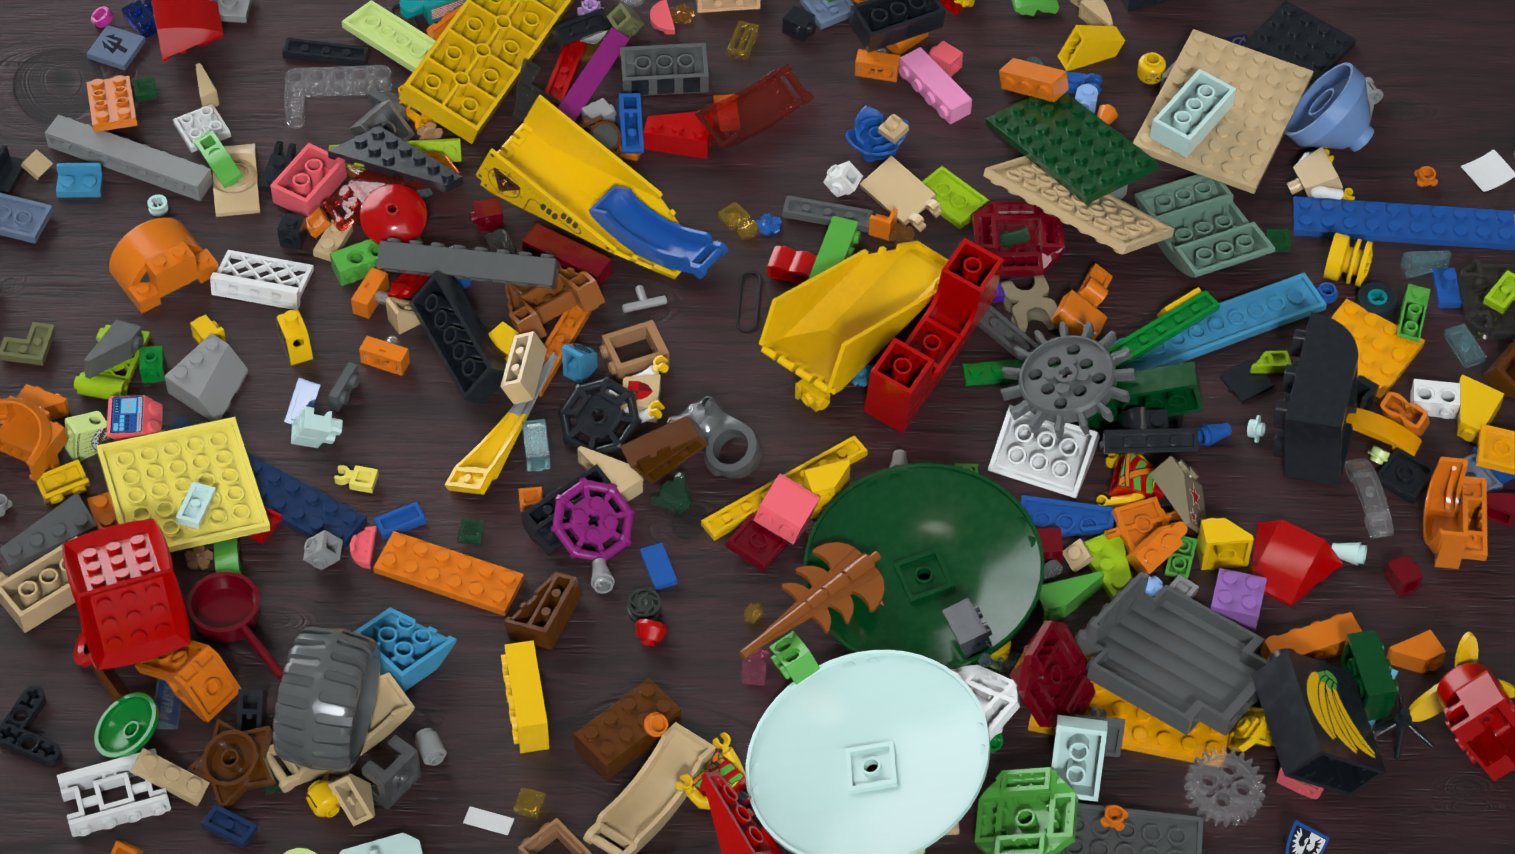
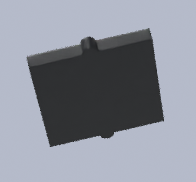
[1220,359,1275,404]

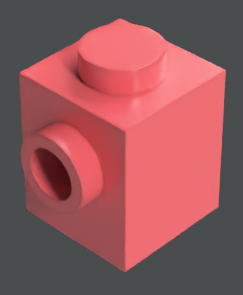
[929,41,963,77]

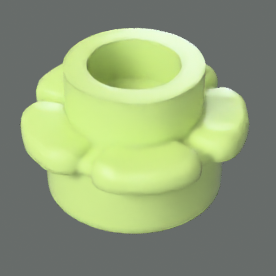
[1368,445,1390,465]

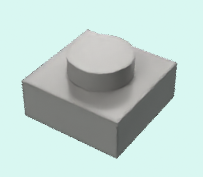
[1169,574,1199,599]

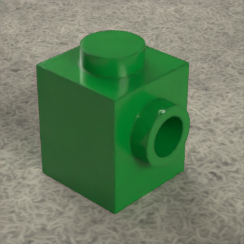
[139,346,165,383]

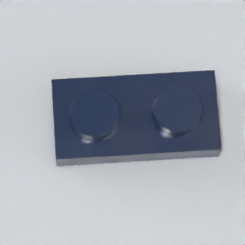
[201,804,258,849]

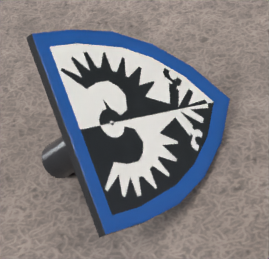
[1283,819,1330,854]

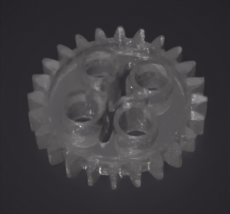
[1184,747,1266,827]

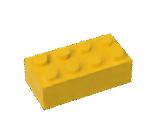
[501,640,550,753]

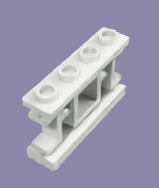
[57,748,171,837]

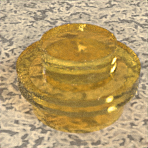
[743,602,765,625]

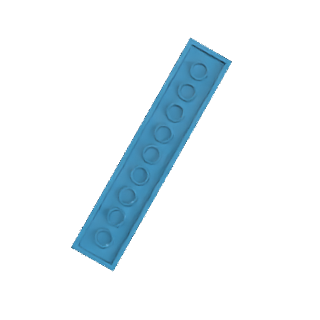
[1113,272,1327,371]

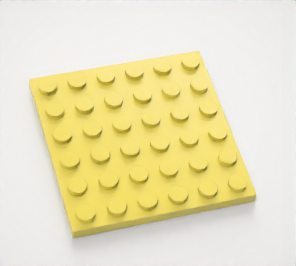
[96,417,270,552]

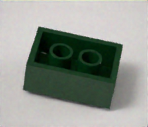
[1340,630,1399,721]

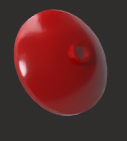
[360,184,427,245]

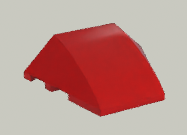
[151,0,224,63]
[1250,520,1344,607]

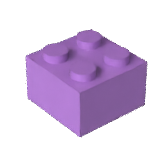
[1211,568,1267,633]

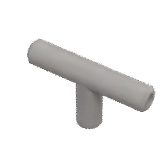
[622,285,667,313]

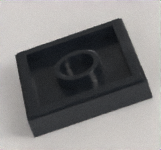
[1373,447,1435,505]

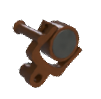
[577,114,621,157]

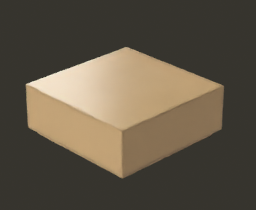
[21,149,53,180]

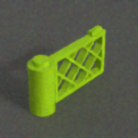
[74,325,150,400]

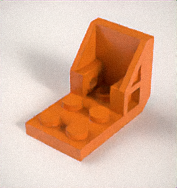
[135,640,242,722]

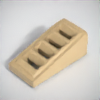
[196,63,219,107]

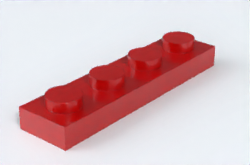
[543,41,588,107]

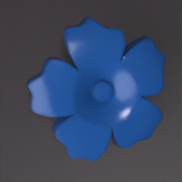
[755,213,782,236]

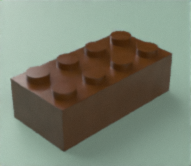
[574,678,681,781]

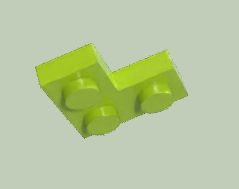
[1483,270,1515,314]

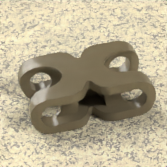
[1001,275,1059,335]

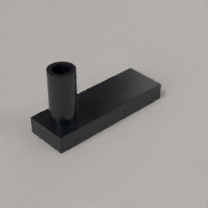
[547,8,612,52]

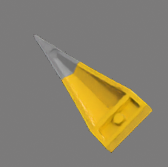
[445,352,558,495]

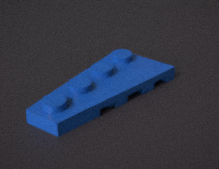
[1021,495,1115,537]

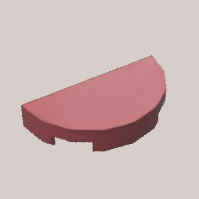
[650,0,675,35]
[350,526,377,570]

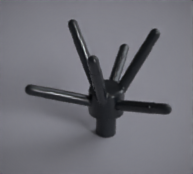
[1373,694,1434,760]

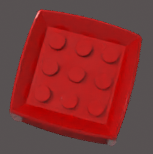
[62,519,191,670]

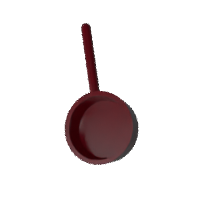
[187,572,283,679]

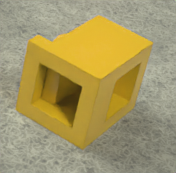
[190,314,226,344]
[795,379,830,412]

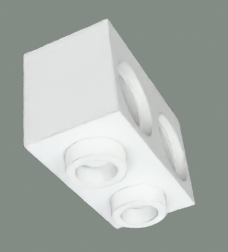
[1410,379,1460,419]

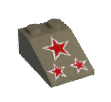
[1150,456,1206,534]

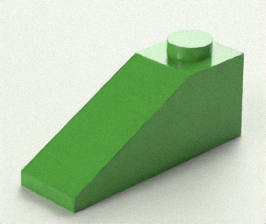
[1036,571,1104,623]

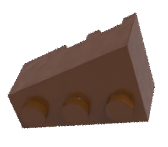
[620,415,709,484]
[503,572,582,650]

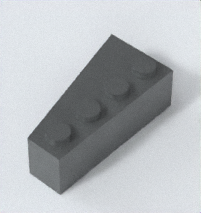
[0,493,98,576]

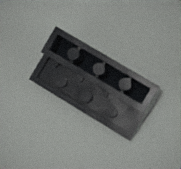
[521,464,620,556]

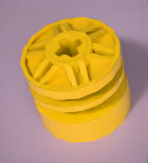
[1323,233,1373,287]

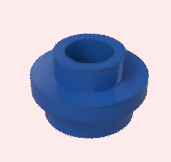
[1317,282,1338,303]

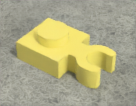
[334,465,379,493]

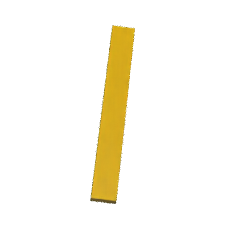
[701,435,868,541]

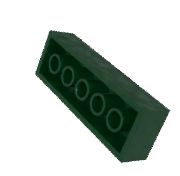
[1059,362,1204,430]

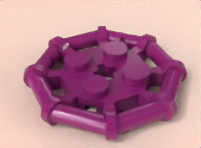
[550,478,636,563]

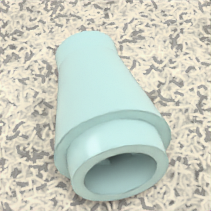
[1332,542,1367,566]

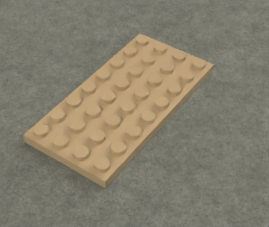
[983,156,1175,254]

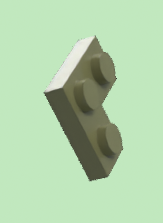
[0,322,56,366]

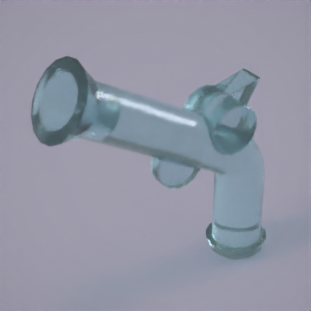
[978,651,1021,675]

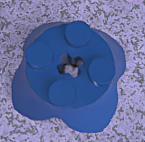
[845,105,909,162]

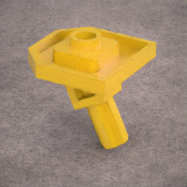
[1227,707,1275,752]

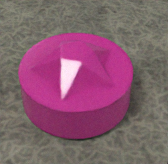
[91,6,113,28]

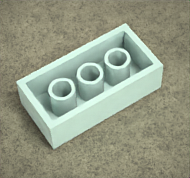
[1149,69,1236,158]

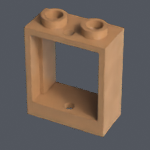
[599,320,670,383]
[518,818,592,854]

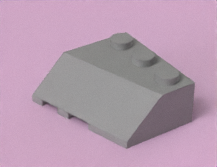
[164,333,248,422]

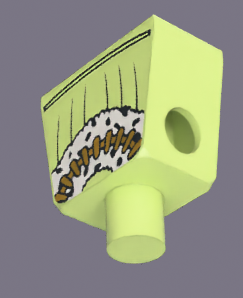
[65,411,109,461]

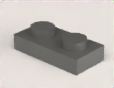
[328,362,360,412]

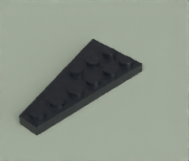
[328,126,463,192]

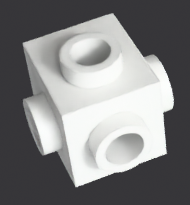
[823,161,863,197]

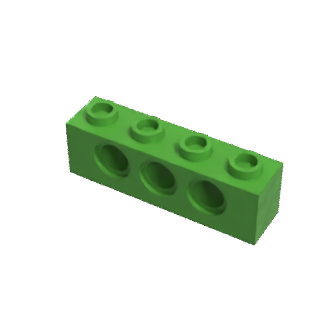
[330,236,422,286]

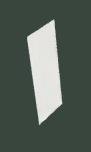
[463,806,514,835]

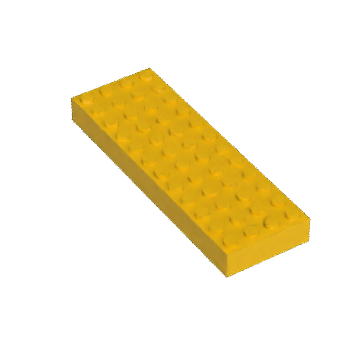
[398,0,575,144]

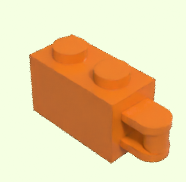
[1125,521,1188,574]

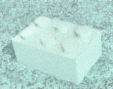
[1051,715,1108,802]

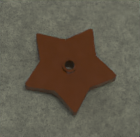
[187,719,276,810]

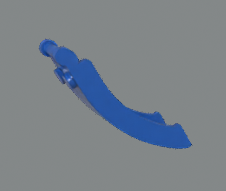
[589,185,729,279]

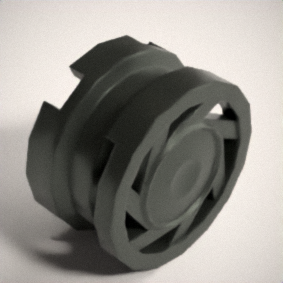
[628,588,661,623]

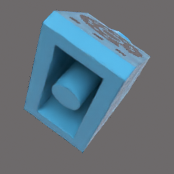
[562,343,598,384]

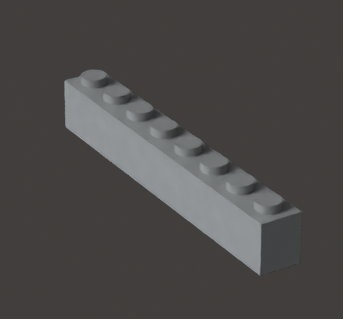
[45,115,213,201]

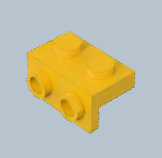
[36,459,90,504]

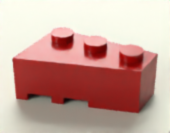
[643,110,716,159]

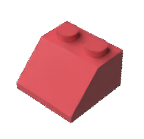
[753,473,821,545]

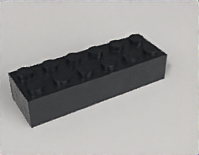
[409,272,506,404]

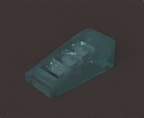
[1401,251,1451,278]

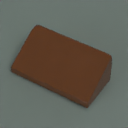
[92,664,130,702]

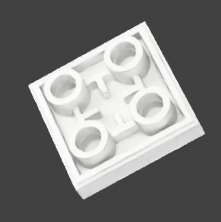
[173,104,231,153]

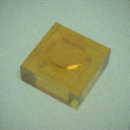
[514,787,546,819]

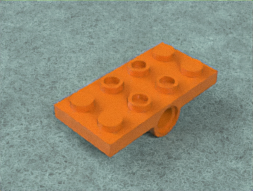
[86,75,138,132]

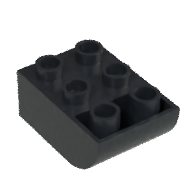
[1273,312,1359,485]

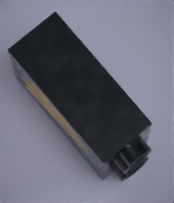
[1252,648,1386,796]

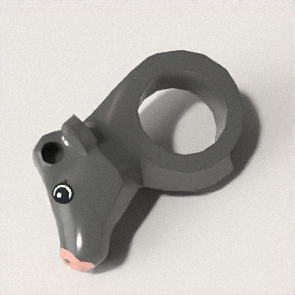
[667,395,763,479]

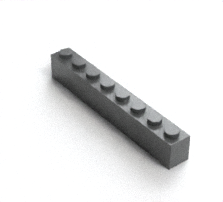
[377,238,560,289]

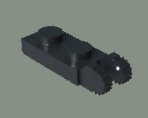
[259,141,296,193]

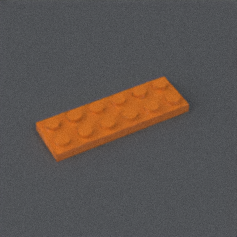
[373,531,524,616]

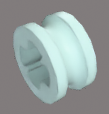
[147,194,168,217]

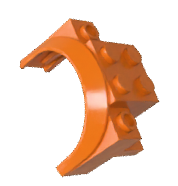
[0,395,68,482]
[1423,457,1488,569]

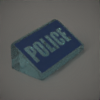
[154,679,182,729]

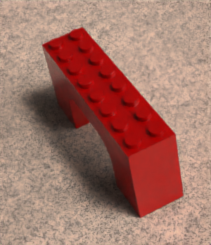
[863,238,1004,434]

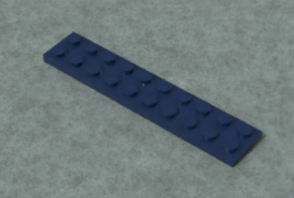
[165,416,367,552]

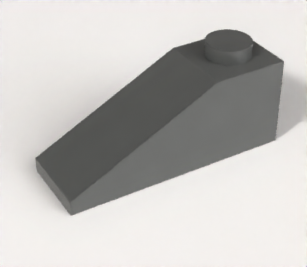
[84,319,144,379]

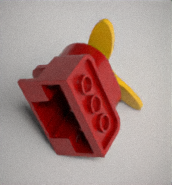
[1409,632,1515,781]

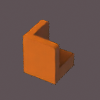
[868,208,898,241]

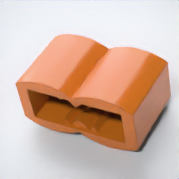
[1380,392,1430,436]

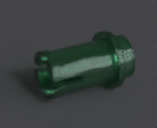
[1000,228,1030,249]

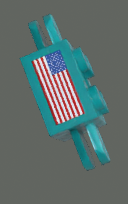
[399,0,466,25]

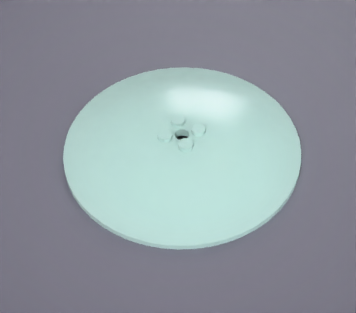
[746,650,990,854]

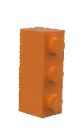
[999,58,1069,102]

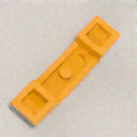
[1346,408,1422,456]

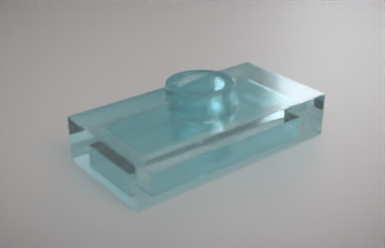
[1443,323,1486,368]

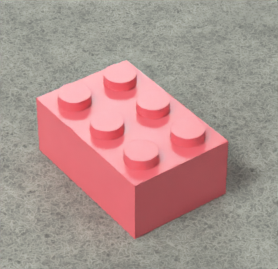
[270,143,347,218]

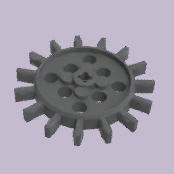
[1001,321,1136,439]

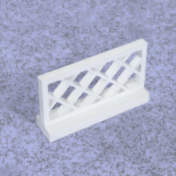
[210,250,314,310]

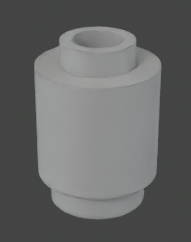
[415,728,447,766]

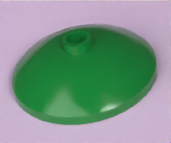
[94,692,159,760]

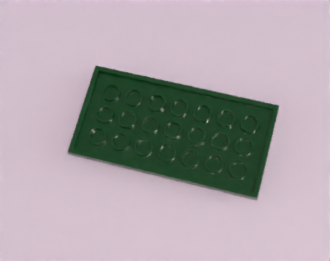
[985,92,1158,205]

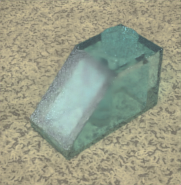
[522,419,550,472]

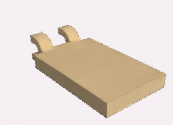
[860,156,942,232]

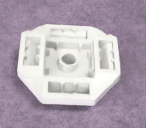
[950,665,1020,741]

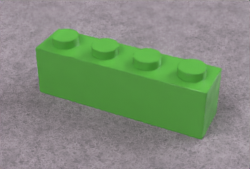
[808,216,861,280]

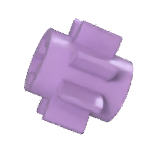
[577,0,604,16]

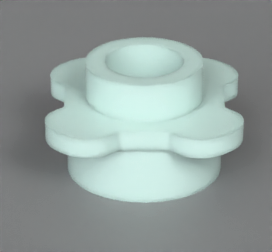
[1247,415,1265,443]

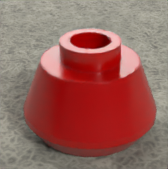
[635,619,668,647]

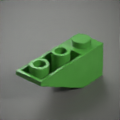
[1397,284,1431,342]

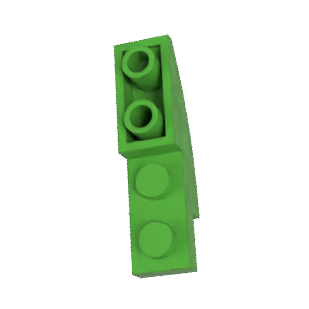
[192,129,243,188]

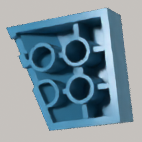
[354,608,457,692]

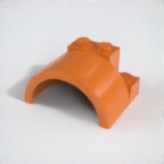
[109,218,219,314]

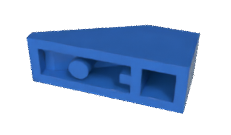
[617,93,644,154]

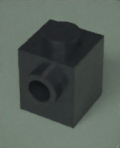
[782,5,817,42]
[277,212,308,250]

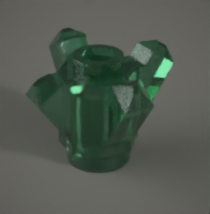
[650,472,694,515]

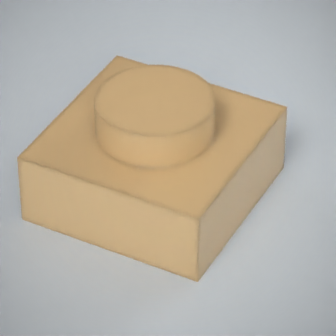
[1063,538,1094,573]

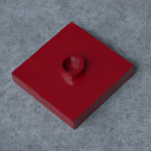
[725,513,790,573]

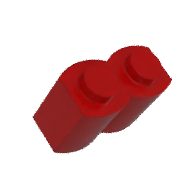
[767,246,817,285]

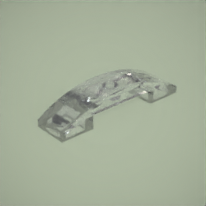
[1344,458,1394,539]

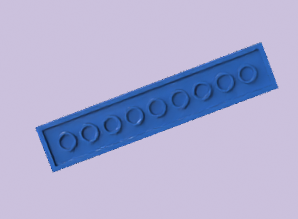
[1293,196,1515,250]

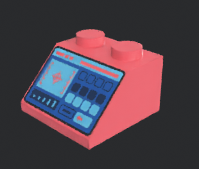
[106,395,163,441]

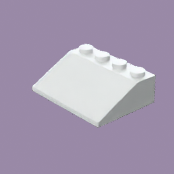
[988,405,1100,499]

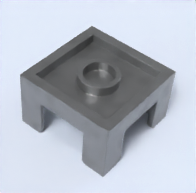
[362,735,421,810]

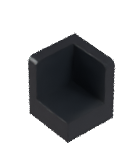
[1357,375,1379,410]

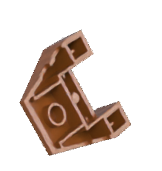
[505,265,605,340]

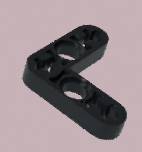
[0,686,62,767]

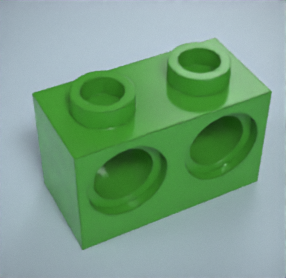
[769,631,820,685]

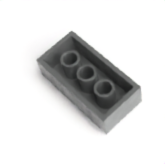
[620,43,709,96]

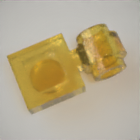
[718,202,759,240]

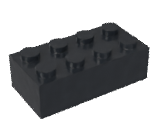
[849,0,946,53]

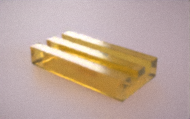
[726,21,759,60]

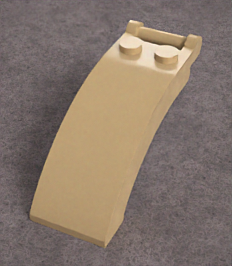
[266,672,415,793]
[583,722,716,854]

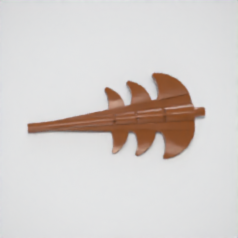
[739,542,884,659]

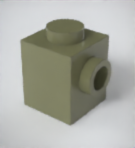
[606,2,644,38]

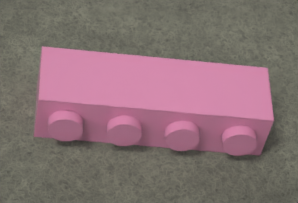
[899,47,972,124]

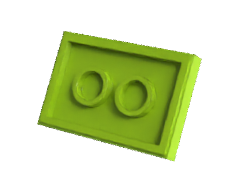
[922,166,990,230]

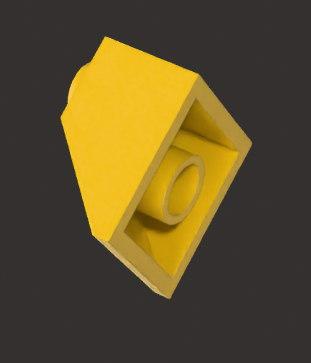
[803,459,850,519]
[1196,518,1254,570]

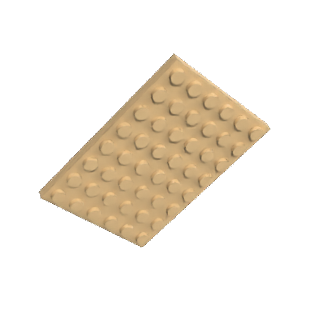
[1133,29,1314,194]

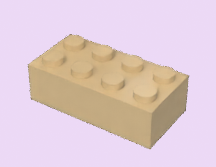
[0,536,77,633]

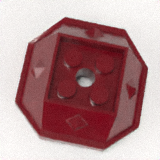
[972,201,1065,277]
[1010,621,1096,727]

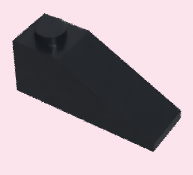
[236,689,268,731]

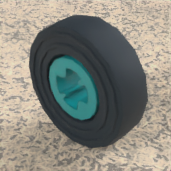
[1356,282,1397,318]

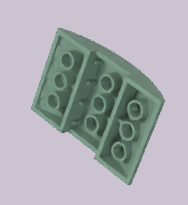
[1134,174,1275,277]

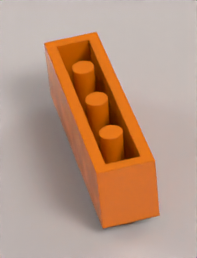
[1261,612,1362,660]

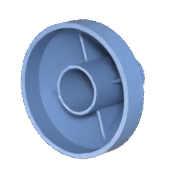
[1285,62,1374,152]

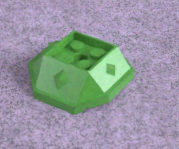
[975,767,1078,854]

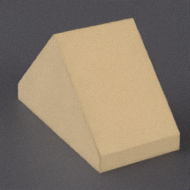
[386,297,420,335]
[328,773,375,827]

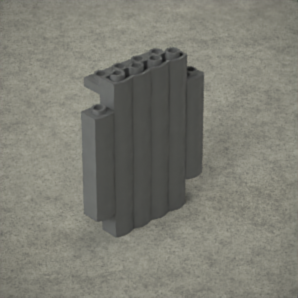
[1075,572,1268,736]

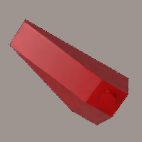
[701,772,782,854]

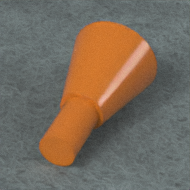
[1097,104,1118,125]

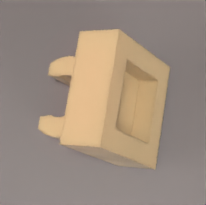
[878,114,909,144]

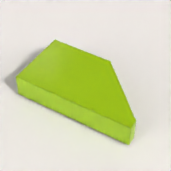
[1250,351,1292,373]

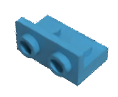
[56,163,104,198]

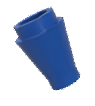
[1198,423,1232,447]

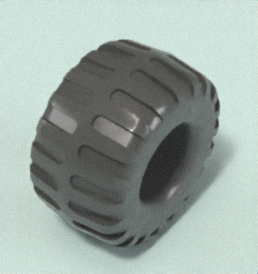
[273,626,381,772]

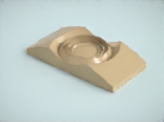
[213,143,260,217]

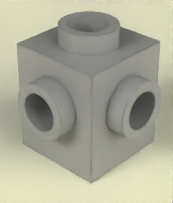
[303,530,343,570]

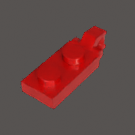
[388,273,431,300]

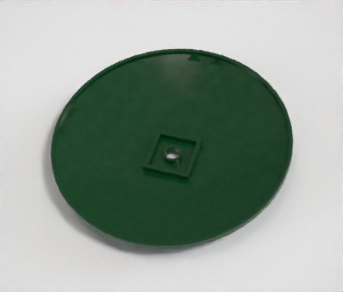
[804,463,1044,669]

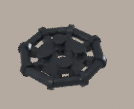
[558,376,642,454]

